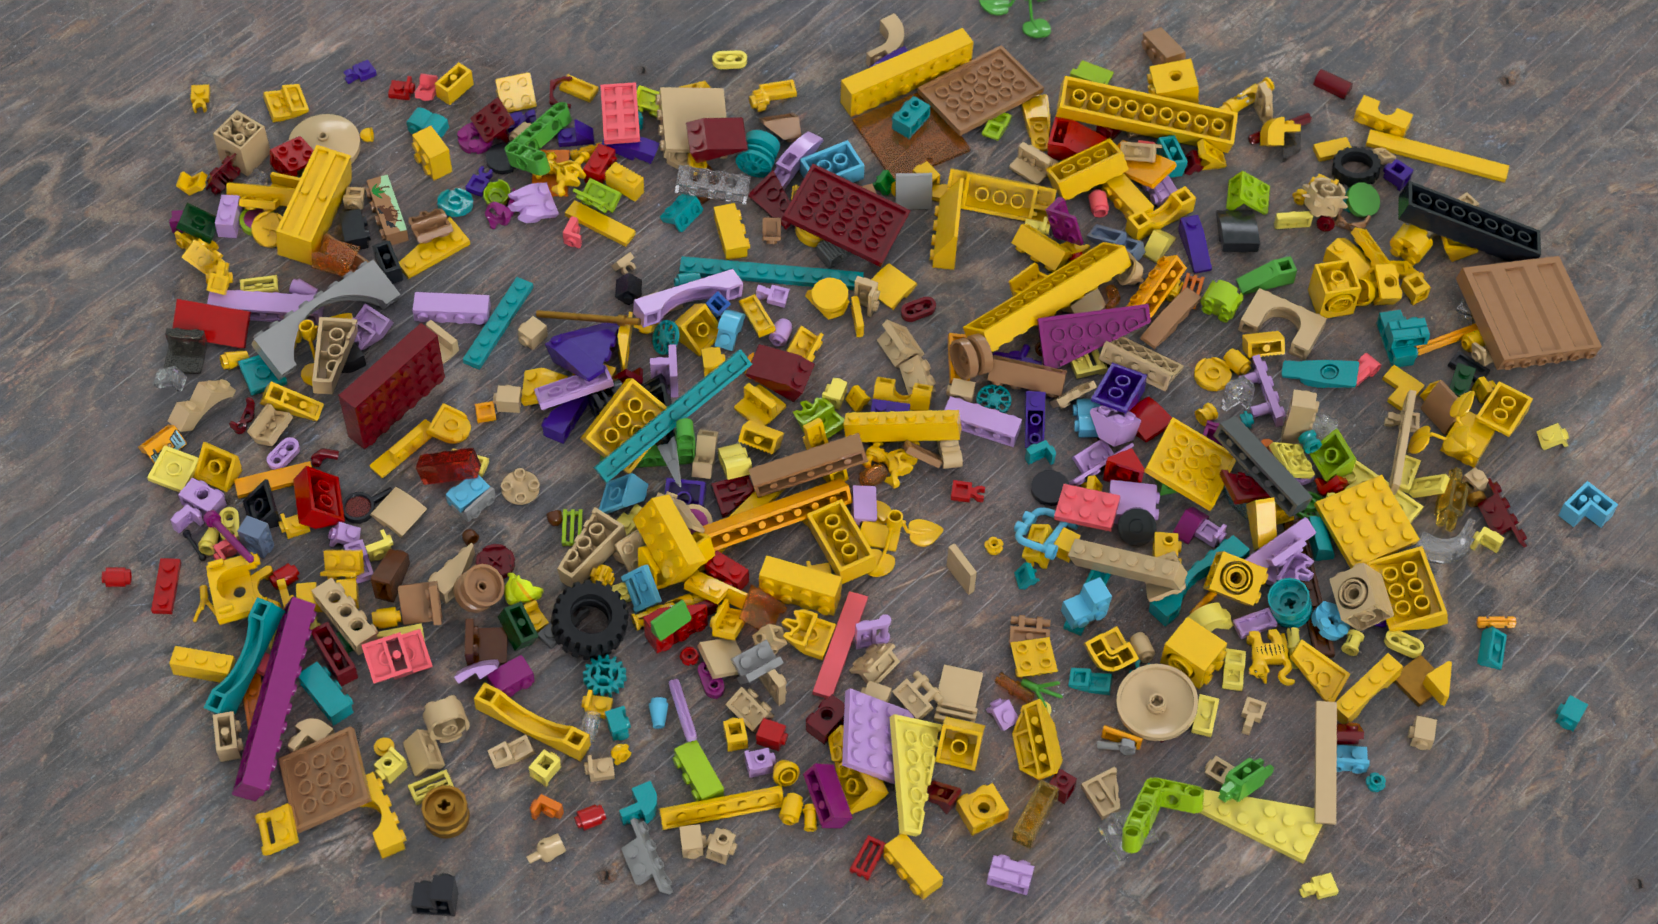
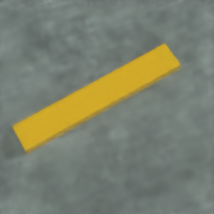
[659,785,784,830]

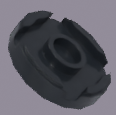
[485,142,518,175]
[1031,470,1069,506]
[1118,507,1156,546]

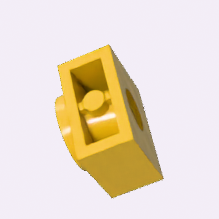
[956,783,1009,836]

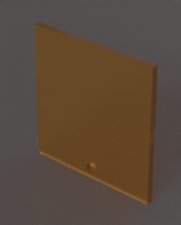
[852,93,971,180]

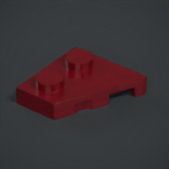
[711,475,754,518]

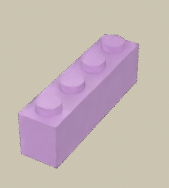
[412,292,491,325]
[945,396,1022,447]

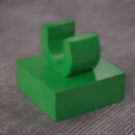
[872,170,895,196]

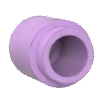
[769,318,792,346]

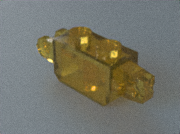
[1434,467,1469,532]

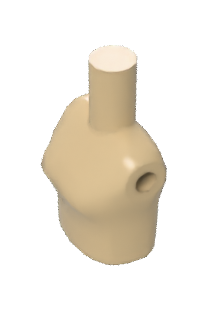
[526,833,566,864]

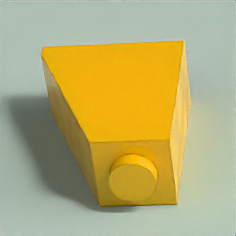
[1246,497,1277,550]

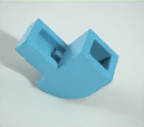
[714,309,746,351]

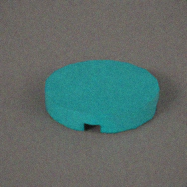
[437,188,473,217]

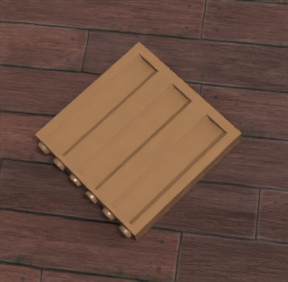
[1456,256,1602,370]

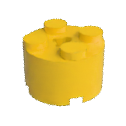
[1390,223,1433,266]

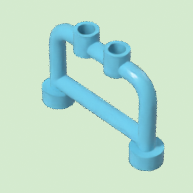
[1014,507,1079,560]

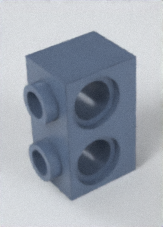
[237,515,274,559]

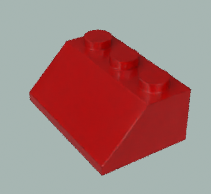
[293,466,345,529]

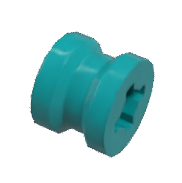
[1298,430,1322,453]

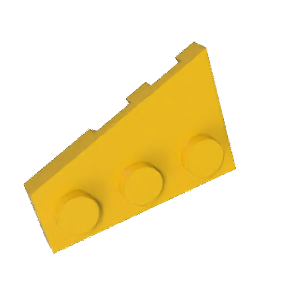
[1290,640,1350,702]

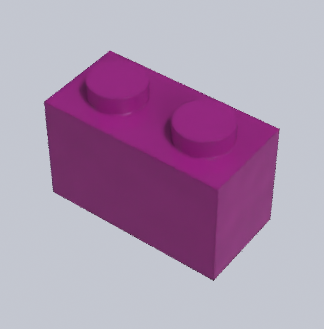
[487,655,535,698]

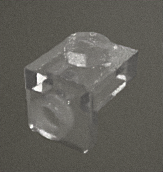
[153,366,187,392]

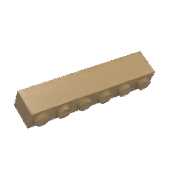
[1068,539,1188,591]

